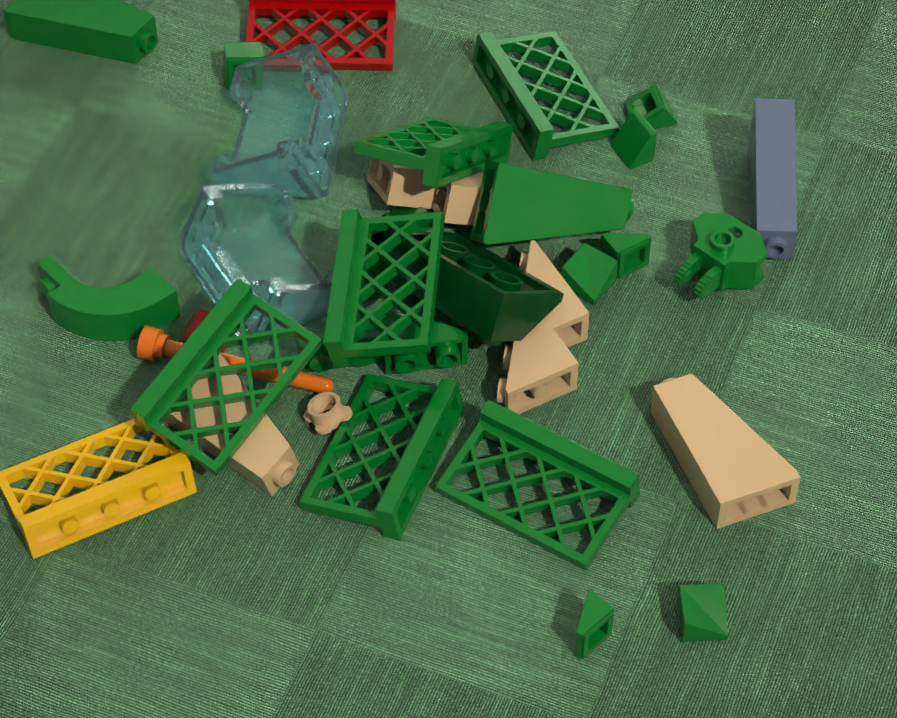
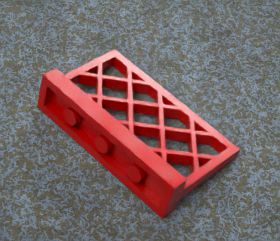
[246,0,397,71]

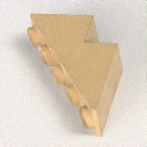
[367,157,483,225]
[497,240,589,414]

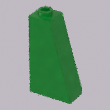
[3,0,158,64]
[470,160,634,245]

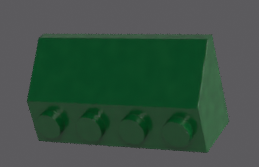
[391,232,564,346]

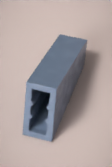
[747,98,798,259]

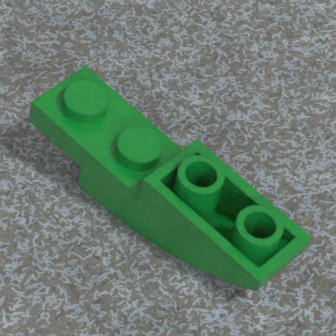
[297,314,468,375]

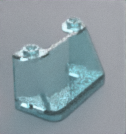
[207,43,348,201]
[181,183,334,346]

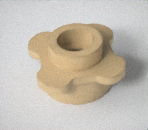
[303,392,353,435]

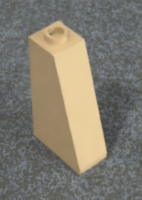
[165,353,300,497]
[650,373,801,529]

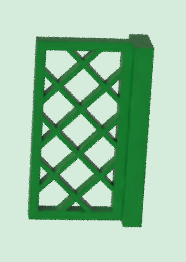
[472,31,620,161]
[353,117,513,188]
[323,209,445,368]
[130,278,322,476]
[299,374,464,541]
[435,399,640,571]

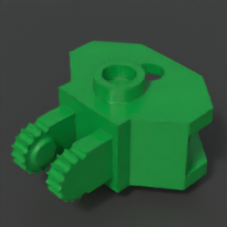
[673,212,767,300]

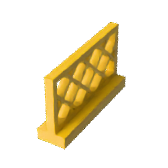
[0,419,197,559]

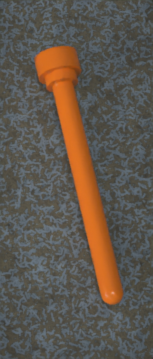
[137,325,334,393]

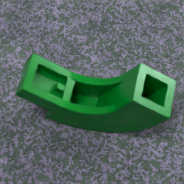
[37,254,181,341]

